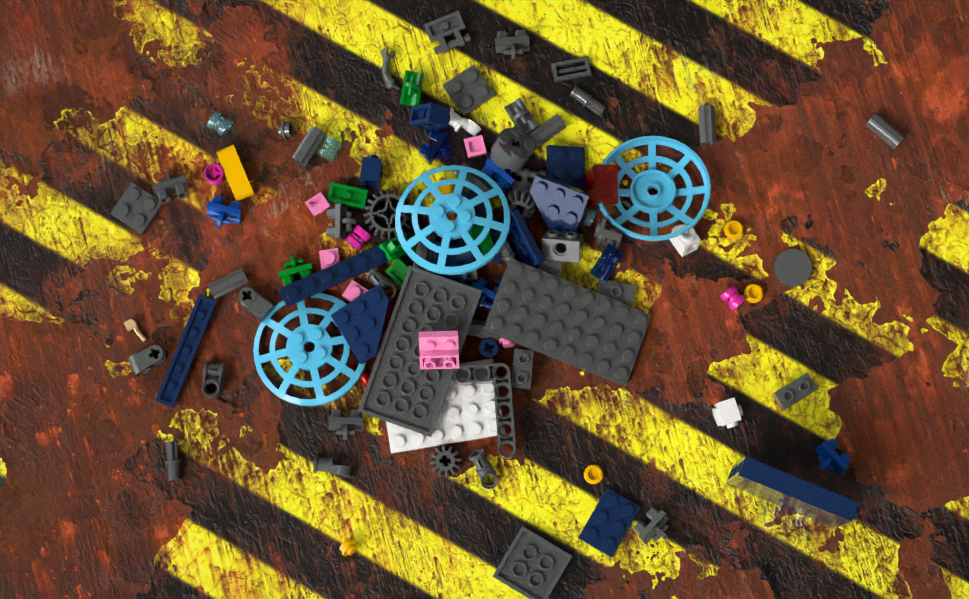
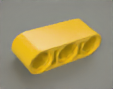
[216,144,254,201]

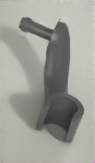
[381,47,400,91]

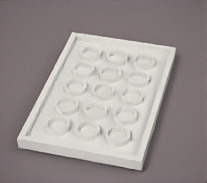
[386,358,505,454]

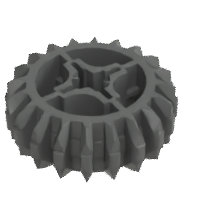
[363,189,413,240]

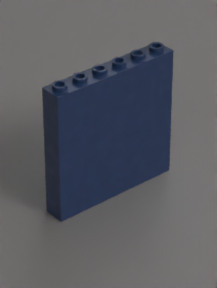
[726,456,860,528]

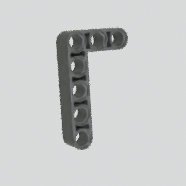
[454,363,516,459]

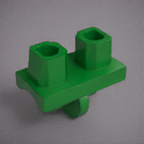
[400,70,424,106]
[379,232,416,261]
[278,255,314,286]

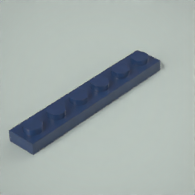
[278,244,390,308]
[155,294,217,408]

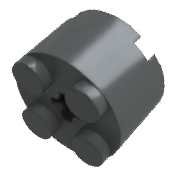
[491,126,535,172]

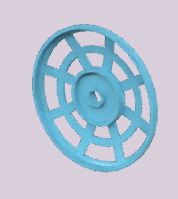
[596,136,711,241]
[395,165,510,275]
[253,293,367,407]

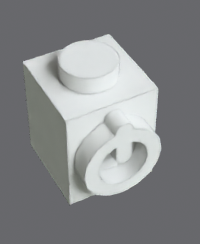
[669,224,701,257]
[712,398,743,429]

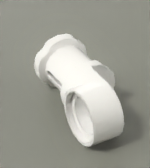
[448,107,481,136]

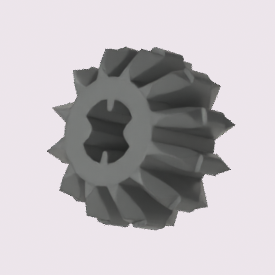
[506,188,536,219]
[429,445,462,478]

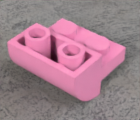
[419,331,459,369]

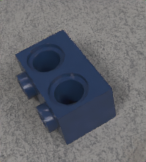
[409,103,451,131]
[360,155,383,189]

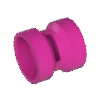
[204,163,225,186]
[345,225,372,252]
[720,285,747,311]

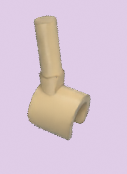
[124,319,147,342]

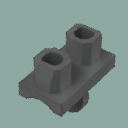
[495,30,530,60]
[504,98,538,134]
[152,171,190,204]
[326,203,357,241]
[328,409,364,440]
[634,507,669,544]

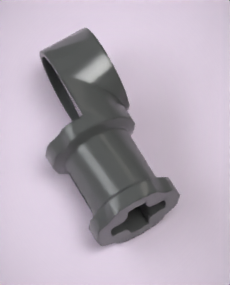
[365,266,399,301]
[468,449,498,489]
[313,456,352,477]

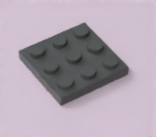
[492,526,572,599]

